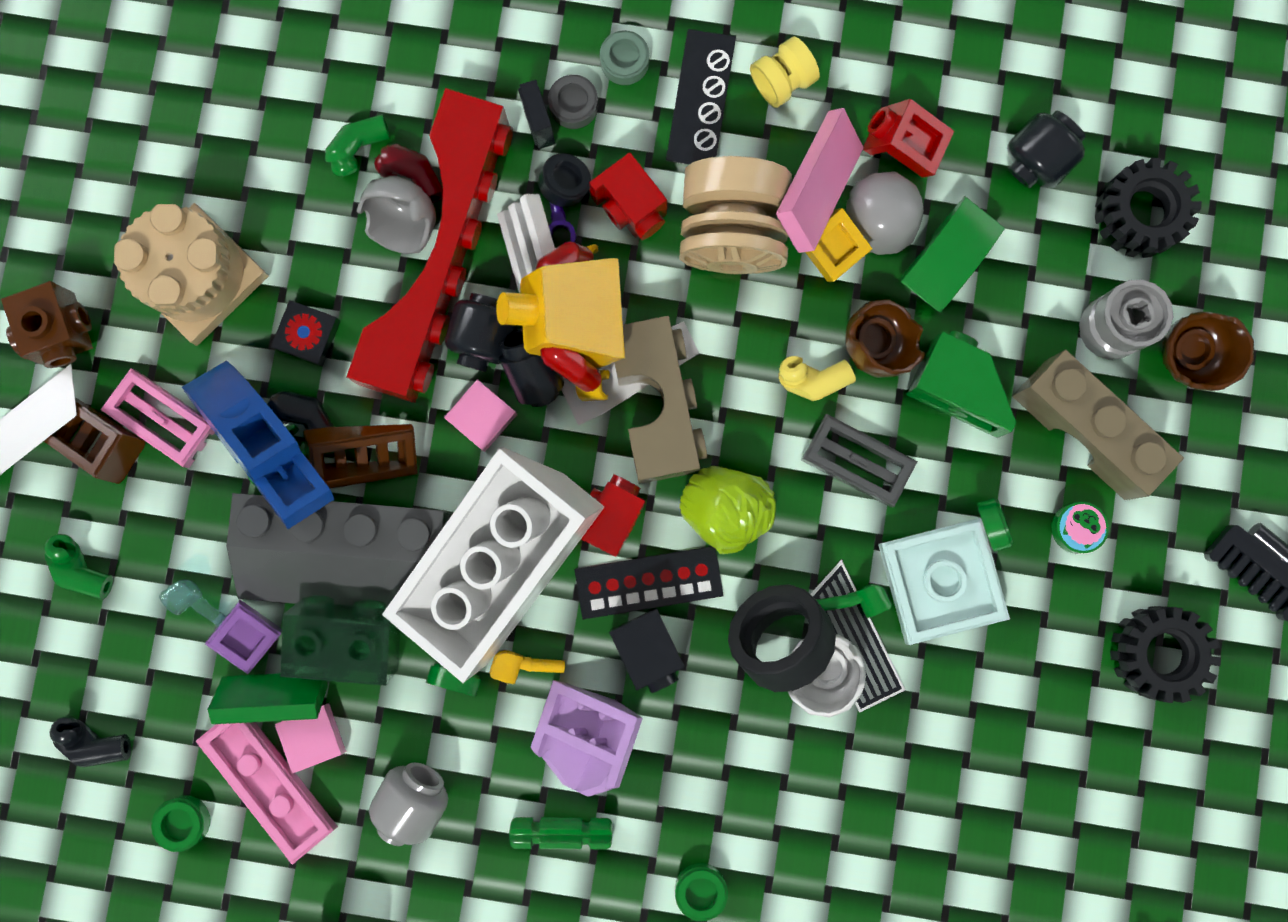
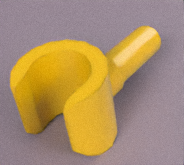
[490,650,565,684]

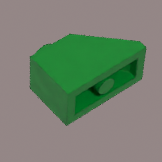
[906,331,1016,438]

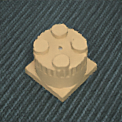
[114,203,269,346]

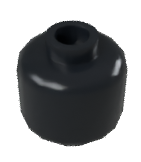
[1007,110,1086,189]
[445,293,518,372]

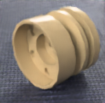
[679,156,792,274]

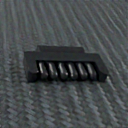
[1204,523,1288,621]

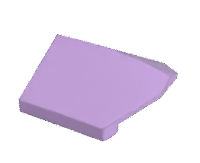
[531,680,643,797]

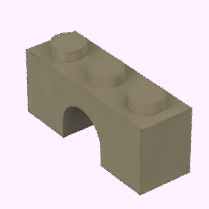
[614,316,707,484]
[1012,349,1184,500]

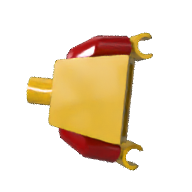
[496,241,625,401]

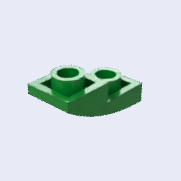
[899,196,1005,313]

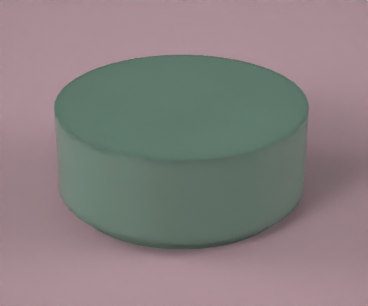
[600,30,649,85]

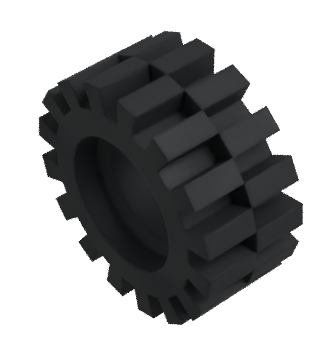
[1095,158,1202,258]
[1110,606,1221,703]

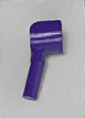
[549,202,577,243]

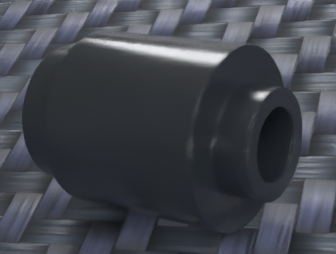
[499,328,564,407]

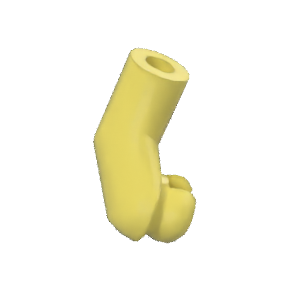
[779,356,856,401]

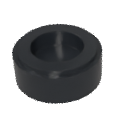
[538,153,591,207]

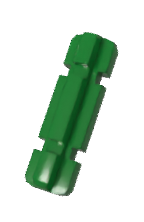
[509,817,613,850]

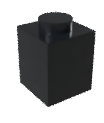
[609,608,685,693]

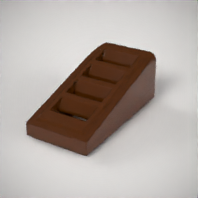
[44,397,145,484]
[303,424,418,489]

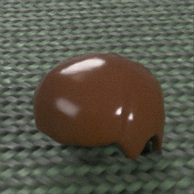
[845,299,925,378]
[1162,312,1254,391]

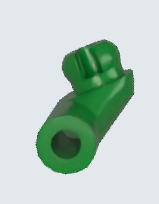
[325,114,390,177]
[44,534,113,600]

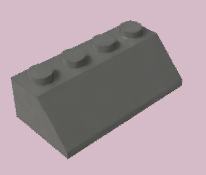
[226,493,452,611]

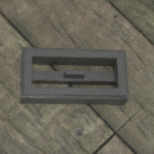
[801,414,918,507]

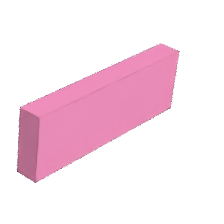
[776,108,864,253]
[196,722,338,865]

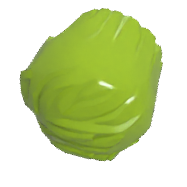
[680,466,776,554]

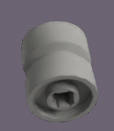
[1079,279,1173,360]

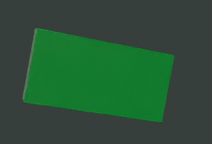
[207,671,328,724]

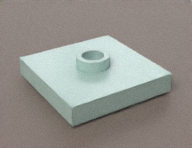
[878,518,1010,645]

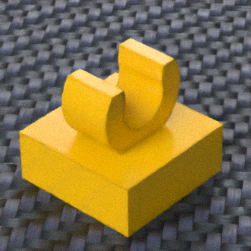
[805,208,873,282]

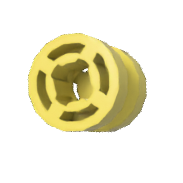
[750,36,820,108]

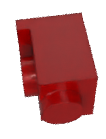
[589,152,667,240]
[581,474,645,558]

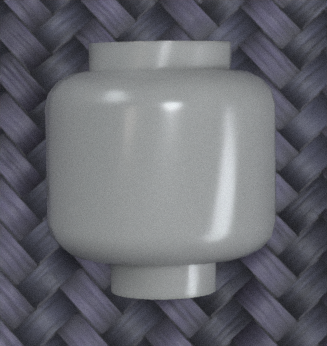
[369,763,449,846]

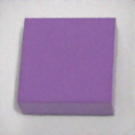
[205,599,282,674]

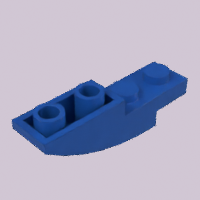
[182,360,334,529]

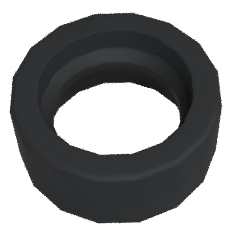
[728,584,836,692]

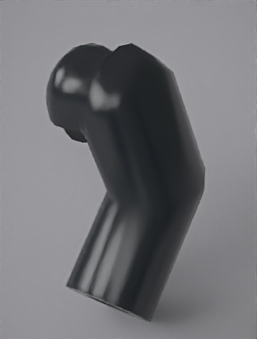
[267,391,334,430]
[49,716,132,767]

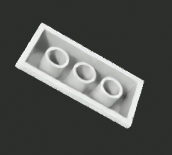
[382,447,604,683]

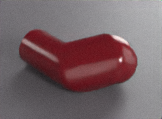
[374,144,443,204]

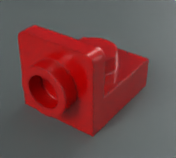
[863,99,954,178]

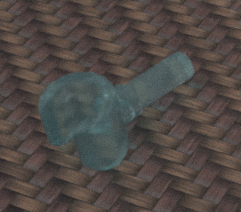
[159,579,226,626]

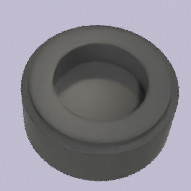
[548,75,598,129]

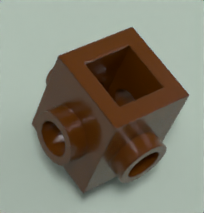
[1,281,93,368]

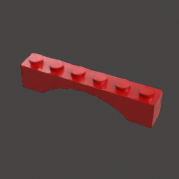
[346,88,513,403]

